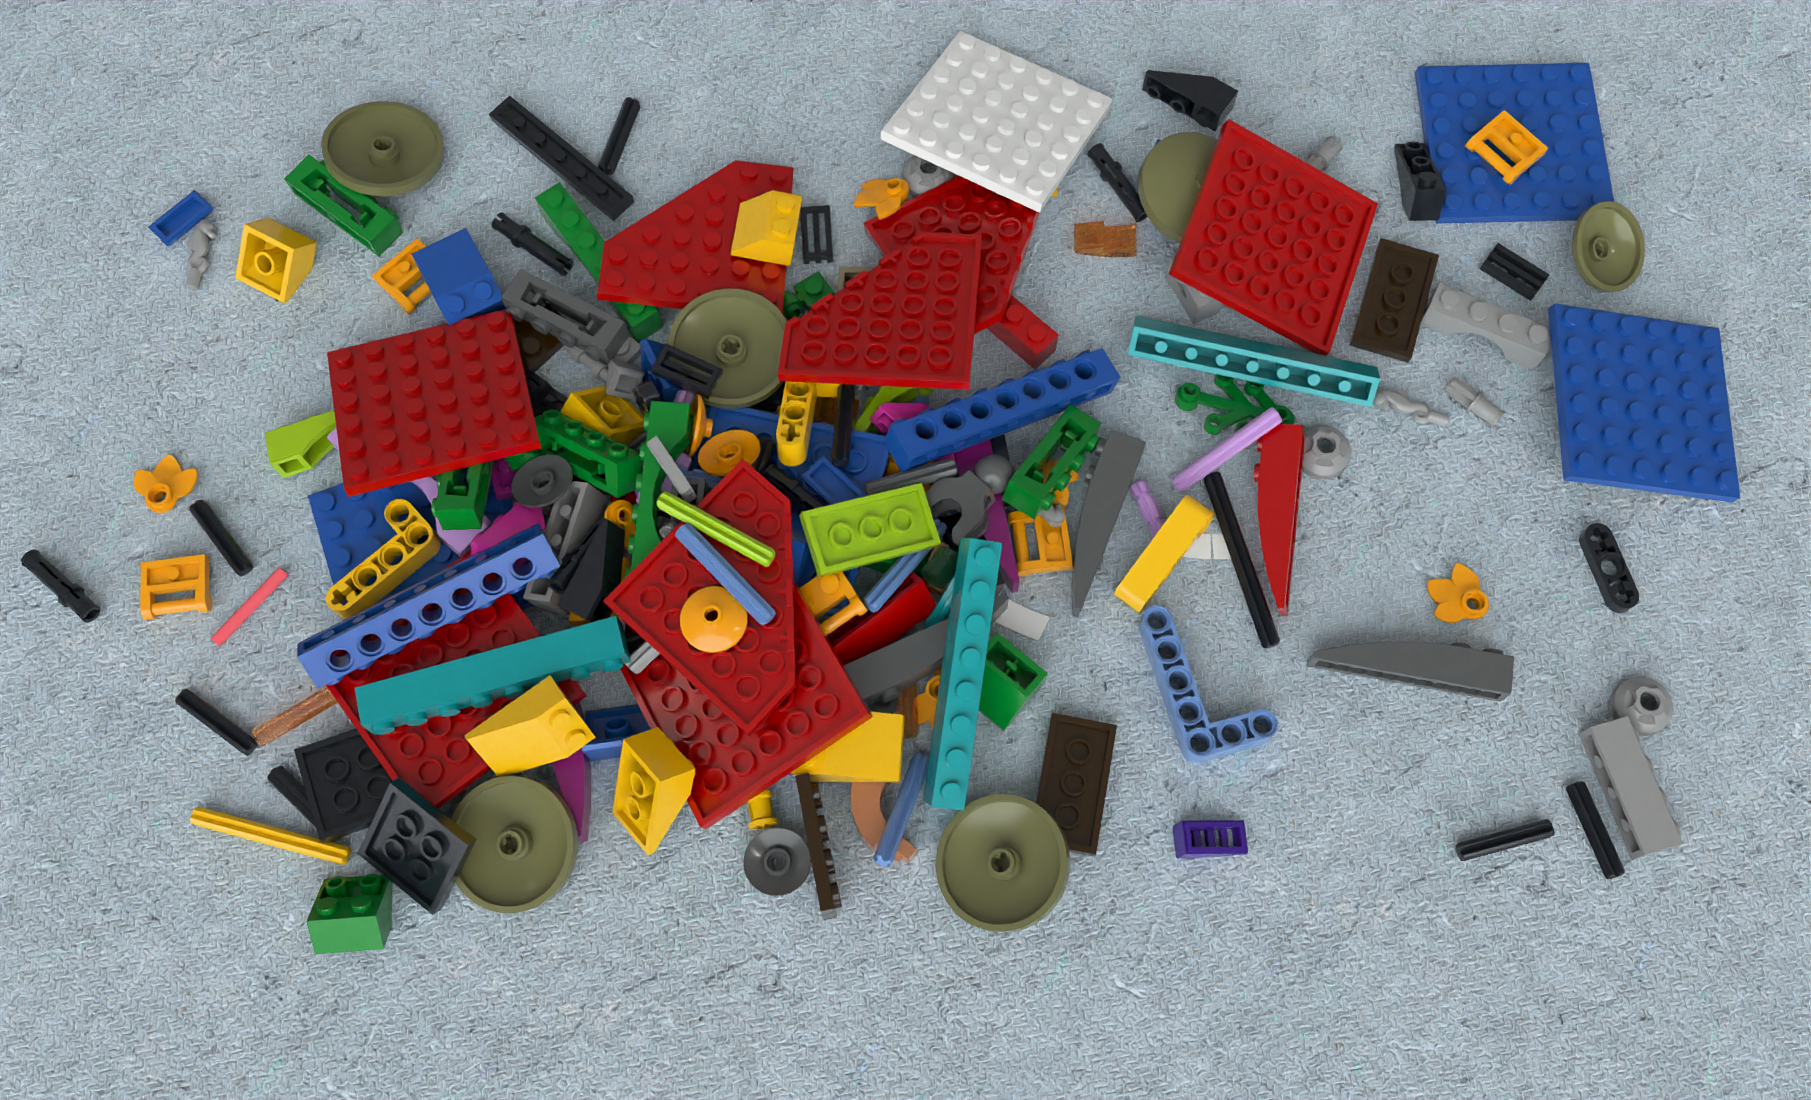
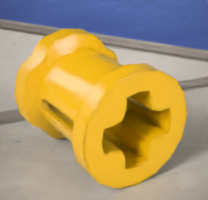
[747,790,778,830]

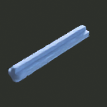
[863,518,947,612]
[675,523,776,625]
[873,752,929,867]

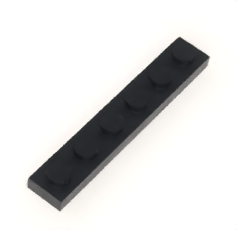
[489,95,634,221]

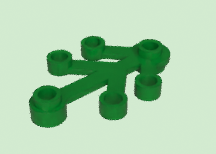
[1174,374,1295,435]

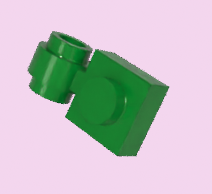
[783,271,835,320]

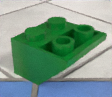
[978,632,1048,731]
[306,874,393,954]

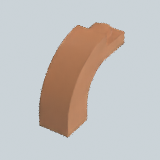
[851,782,917,864]

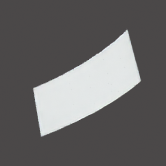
[1183,534,1231,559]
[995,595,1050,641]

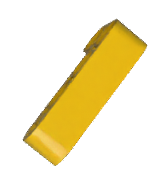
[776,381,848,466]
[1113,494,1215,613]
[326,499,441,620]

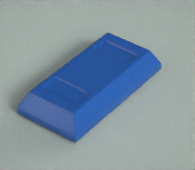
[148,190,214,246]
[801,454,867,505]

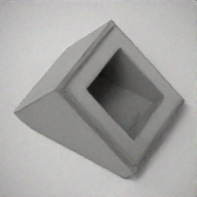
[605,359,645,401]

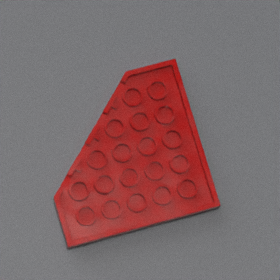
[597,160,794,314]
[863,176,1040,334]
[778,232,982,390]
[603,459,797,737]

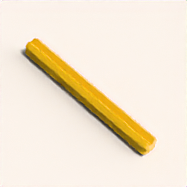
[190,806,351,865]

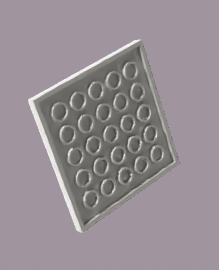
[880,31,1113,213]

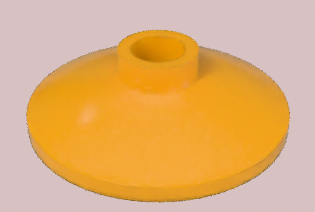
[686,394,713,457]
[698,430,761,476]
[680,586,748,653]

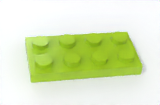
[799,483,941,577]

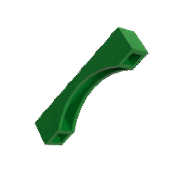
[535,182,663,343]
[624,401,694,579]

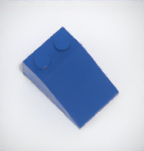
[412,228,506,326]

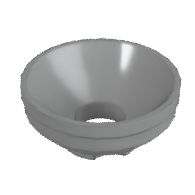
[902,155,955,198]
[1302,425,1351,480]
[1610,677,1673,736]

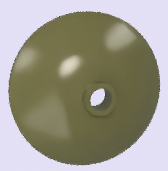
[1572,201,1645,293]

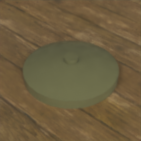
[321,101,444,196]
[1138,132,1217,243]
[668,288,787,409]
[451,776,578,913]
[936,794,1070,932]

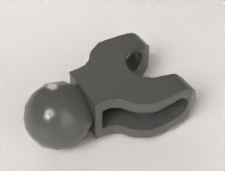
[925,454,1014,547]

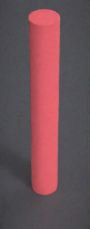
[210,567,289,646]

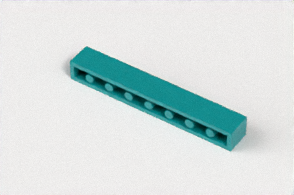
[1127,316,1380,408]
[923,538,1002,810]
[355,616,631,735]

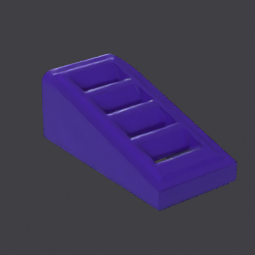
[1173,820,1248,858]

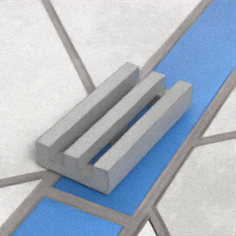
[647,436,697,503]

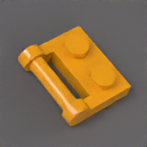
[1465,110,1548,185]
[372,238,431,315]
[1008,506,1073,577]
[140,554,212,620]
[799,571,868,636]

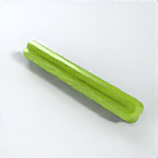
[656,491,776,567]

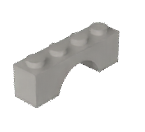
[1421,283,1551,370]

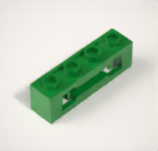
[284,154,403,257]
[1002,405,1102,520]
[535,410,641,498]
[432,460,494,530]

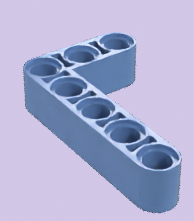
[1139,605,1278,763]

